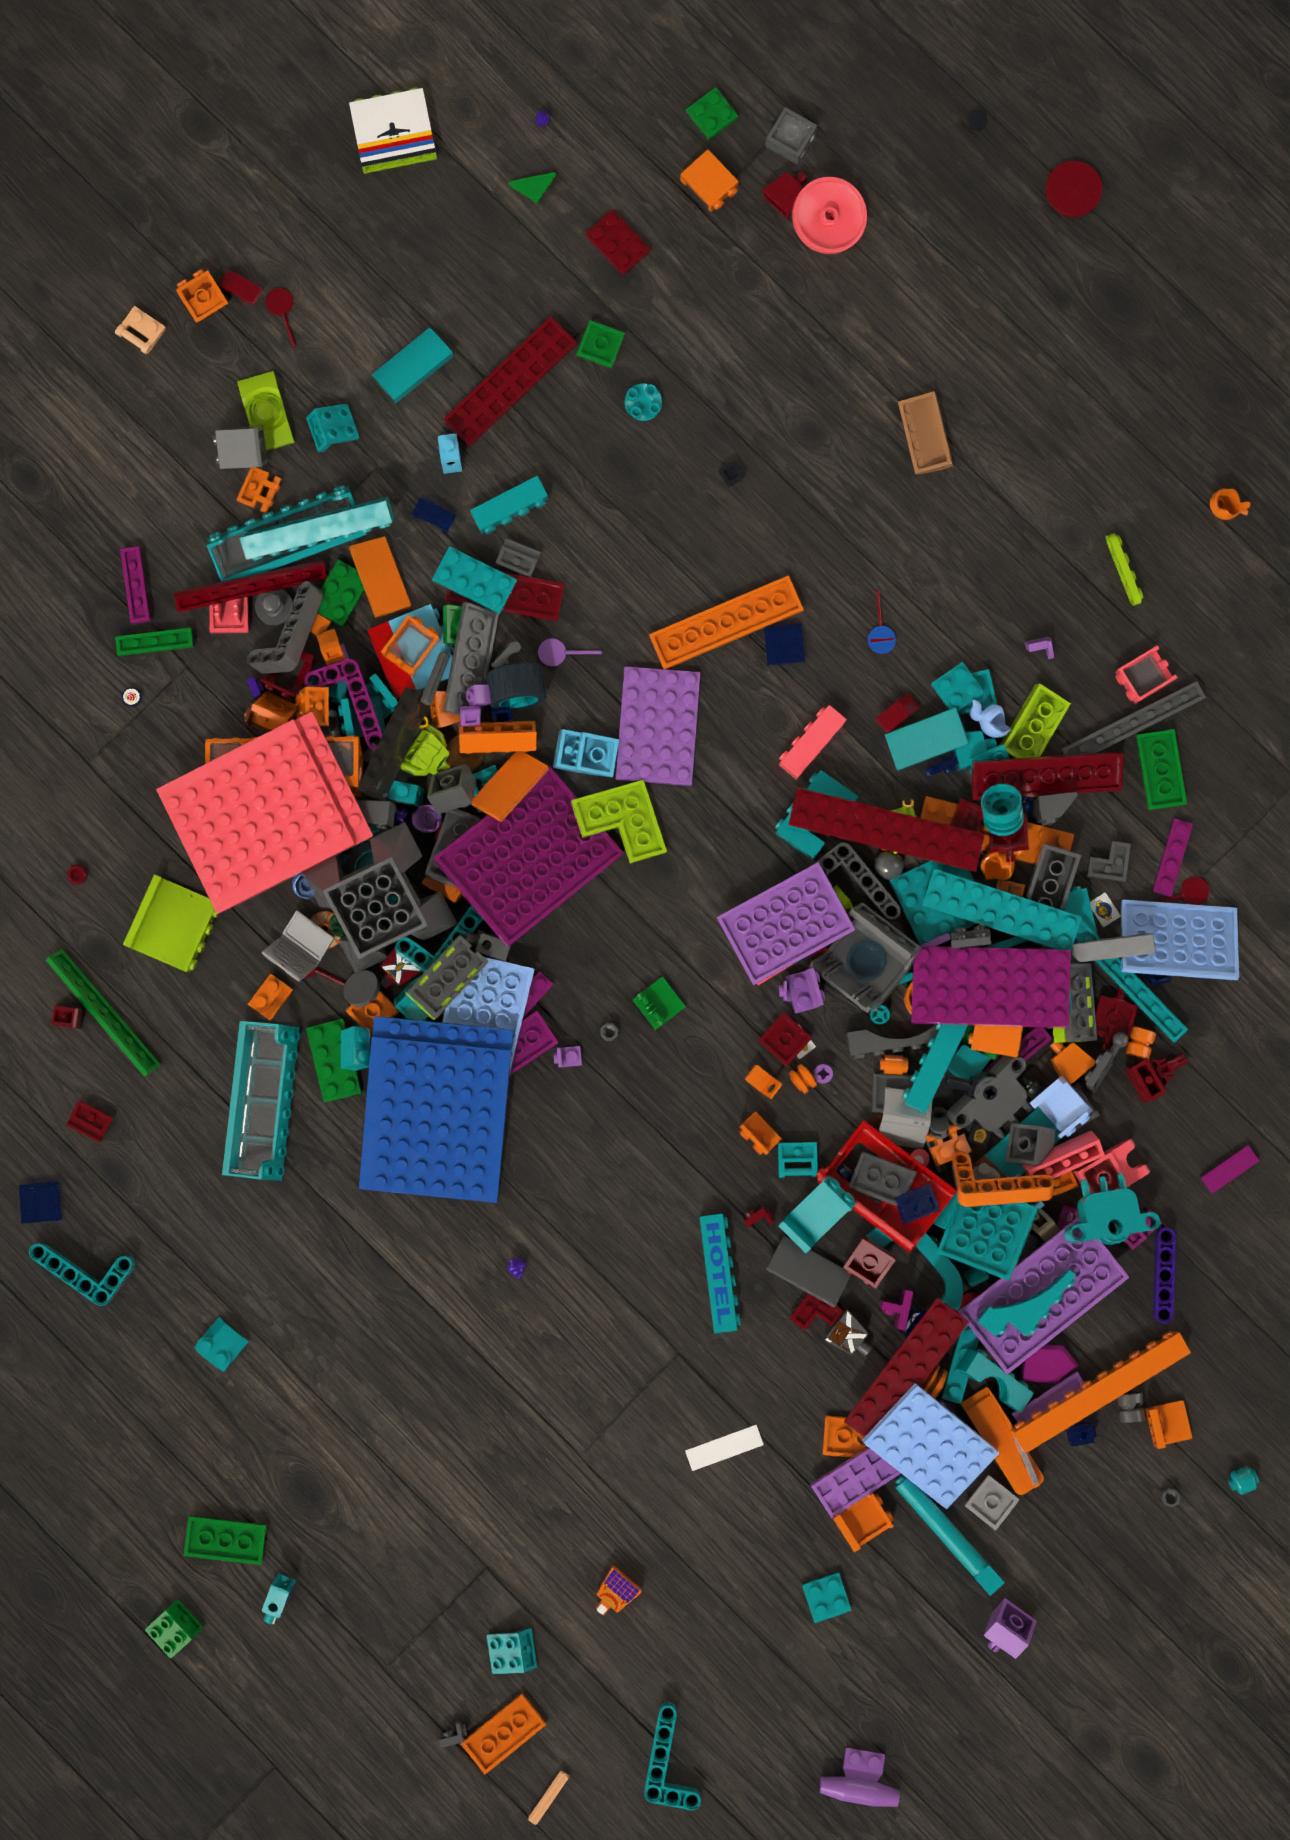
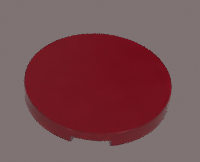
[1045,161,1102,218]

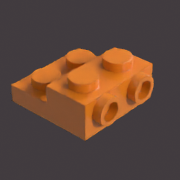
[175,269,228,323]

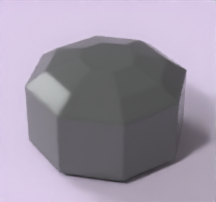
[600,1023,618,1041]
[1160,1487,1181,1508]

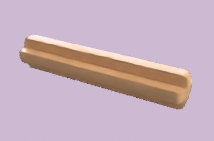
[528,1771,569,1825]

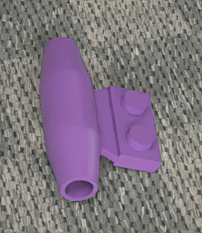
[819,1747,900,1807]

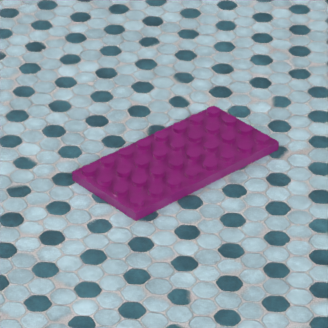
[911,946,1071,1028]

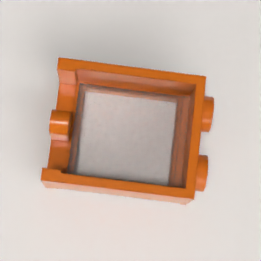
[381,615,440,677]

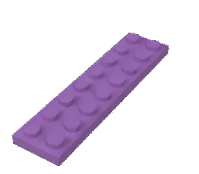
[810,1400,947,1518]

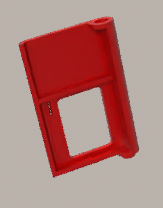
[816,1120,957,1253]

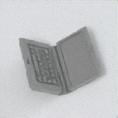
[262,910,334,982]
[878,1087,932,1149]

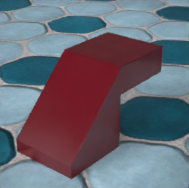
[218,270,263,306]
[875,693,921,733]

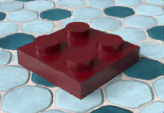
[758,1012,812,1067]

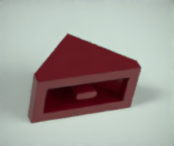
[51,1006,84,1029]

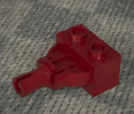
[1124,1053,1188,1103]

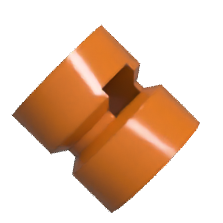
[1125,1027,1156,1060]

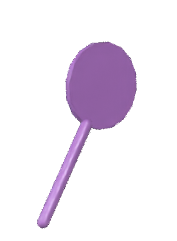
[538,638,602,667]

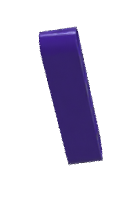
[1152,1227,1176,1324]

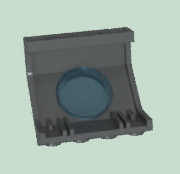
[809,902,921,1013]

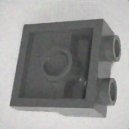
[951,926,992,948]

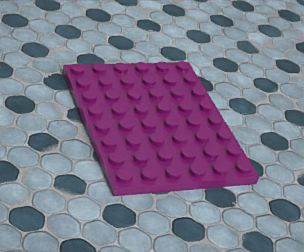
[433,767,624,948]

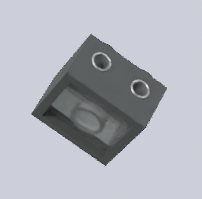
[765,107,818,165]

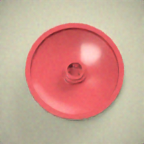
[792,177,867,254]

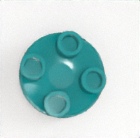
[625,383,662,421]

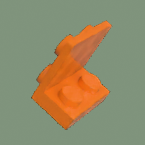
[295,687,329,727]
[739,1111,782,1155]
[1145,1400,1192,1449]

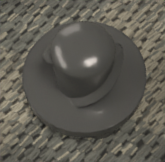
[255,589,293,626]

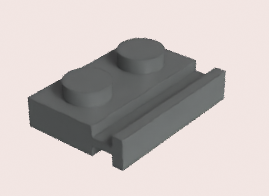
[495,538,541,577]

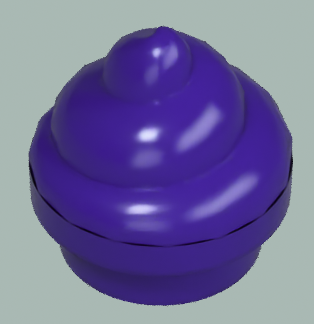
[507,1258,526,1279]

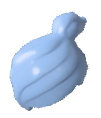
[970,699,1011,738]

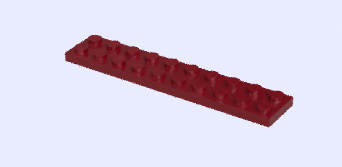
[788,788,985,872]

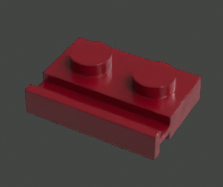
[950,798,983,832]
[66,1100,114,1143]

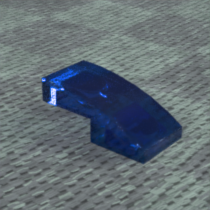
[412,498,456,533]

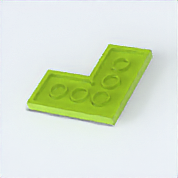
[571,780,667,864]

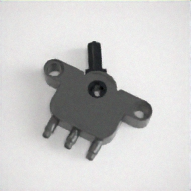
[944,1055,1032,1139]

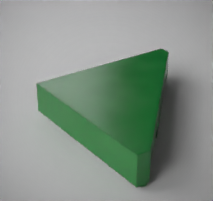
[508,172,557,204]

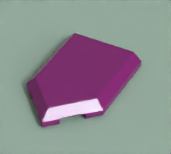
[1020,1344,1079,1383]

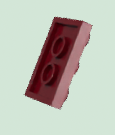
[585,209,651,276]

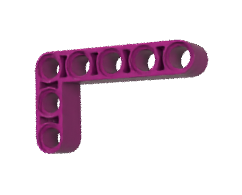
[305,659,384,751]

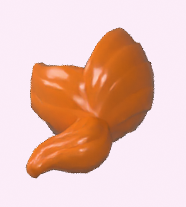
[981,850,1025,881]

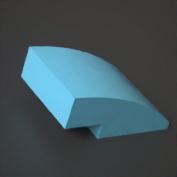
[553,729,619,777]

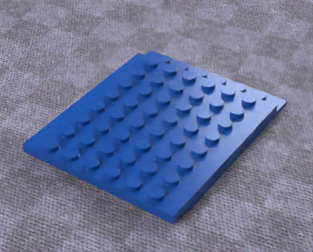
[359,1016,513,1203]

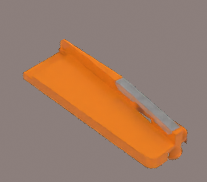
[961,1387,1044,1495]

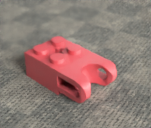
[1072,1139,1150,1194]

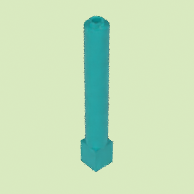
[895,1474,1004,1596]

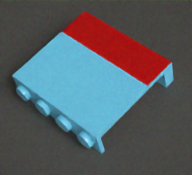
[367,604,454,702]

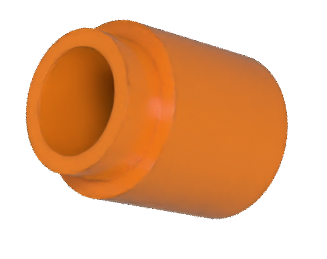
[880,1055,908,1075]

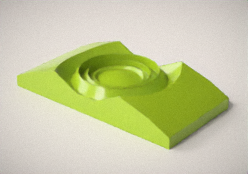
[237,371,295,451]

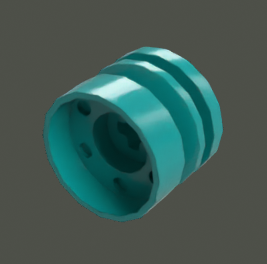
[981,784,1024,836]

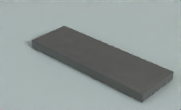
[442,602,499,717]

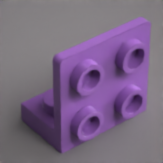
[785,968,825,1014]

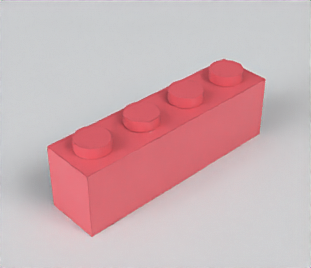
[779,705,847,780]
[1022,1131,1105,1179]

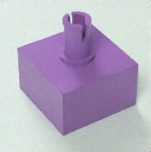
[983,1598,1037,1659]

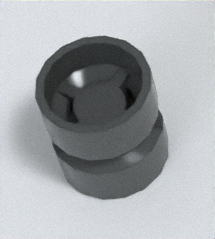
[1117,1392,1145,1423]

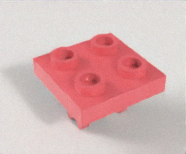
[210,597,249,634]

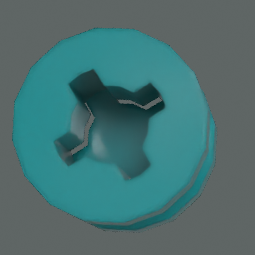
[870,1005,890,1025]

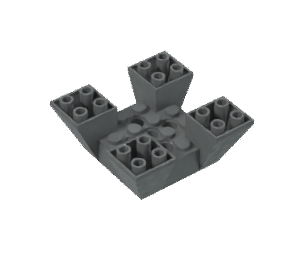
[302,822,458,973]

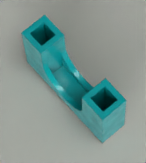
[775,770,858,860]

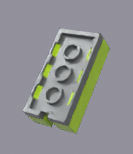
[405,935,489,1020]
[1053,963,1097,1043]

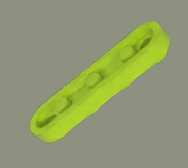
[1106,533,1143,606]

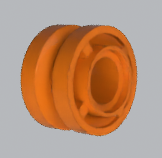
[789,1064,817,1094]

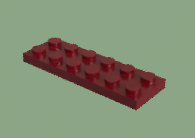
[445,572,565,622]

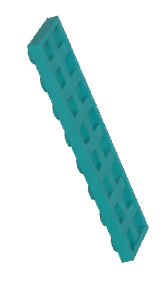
[922,869,1082,950]

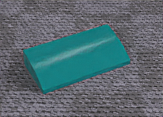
[372,327,454,404]

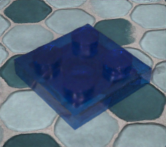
[763,624,805,666]
[19,1182,62,1224]

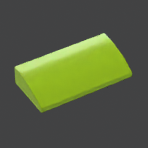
[1000,684,1071,758]

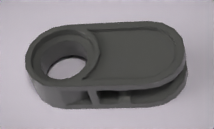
[930,1107,949,1139]

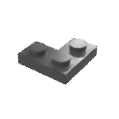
[1087,841,1131,882]

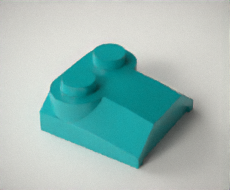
[194,1317,249,1372]

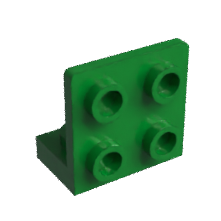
[145,1599,204,1658]

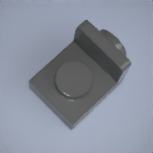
[439,1720,467,1748]

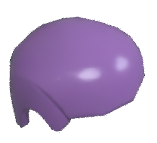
[412,804,442,833]

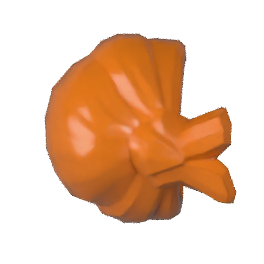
[1210,488,1251,520]

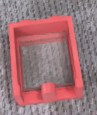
[1115,646,1178,704]

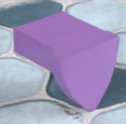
[1025,637,1054,659]

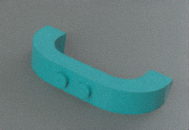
[866,1227,963,1311]

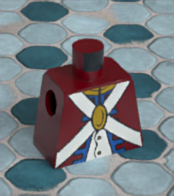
[379,943,422,989]

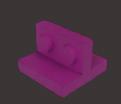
[878,1288,913,1330]

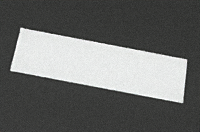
[685,1425,763,1471]

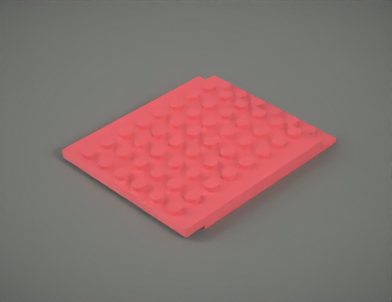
[156,712,373,914]

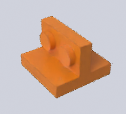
[251,691,299,730]

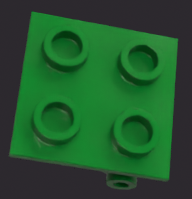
[632,976,686,1030]

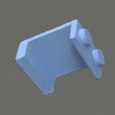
[1030,1076,1093,1138]

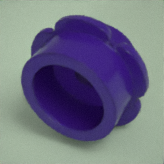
[535,109,550,128]
[394,808,411,824]

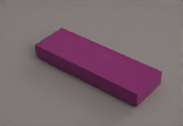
[1200,1145,1259,1194]

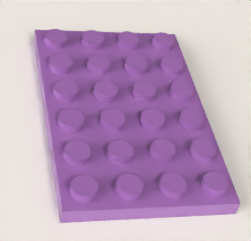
[616,667,700,786]
[717,862,855,985]

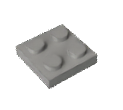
[964,1475,1020,1531]

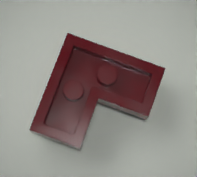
[789,1293,844,1330]

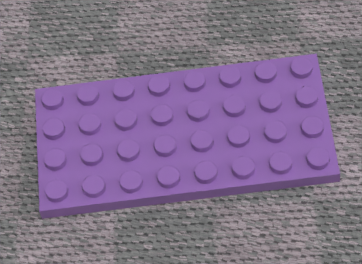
[958,1216,1129,1374]

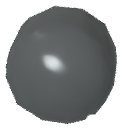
[872,851,904,880]

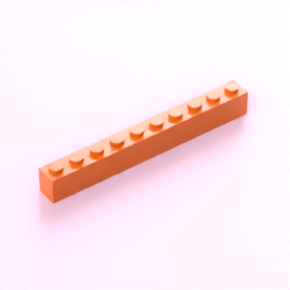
[1011,1331,1191,1453]

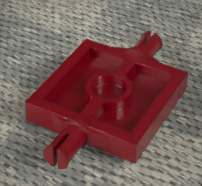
[989,813,1029,862]
[1095,987,1138,1052]

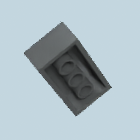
[1024,842,1081,911]

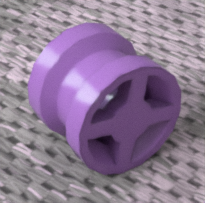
[813,1064,833,1084]

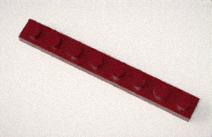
[173,559,327,612]

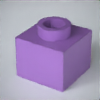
[466,684,491,707]

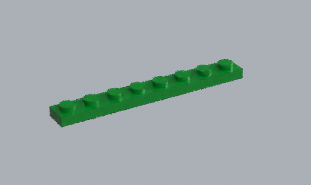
[46,949,161,1077]

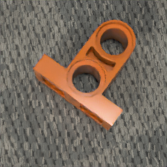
[316,628,349,674]

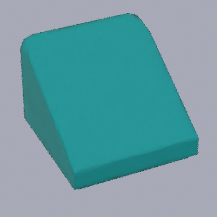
[963,1268,988,1287]

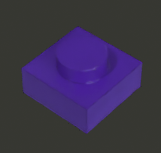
[247,677,264,700]

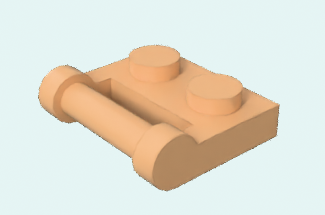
[115,306,166,355]

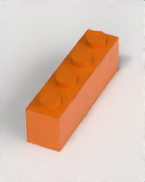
[459,721,537,754]

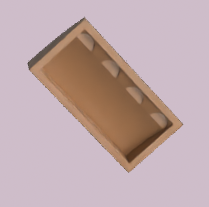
[898,391,954,475]

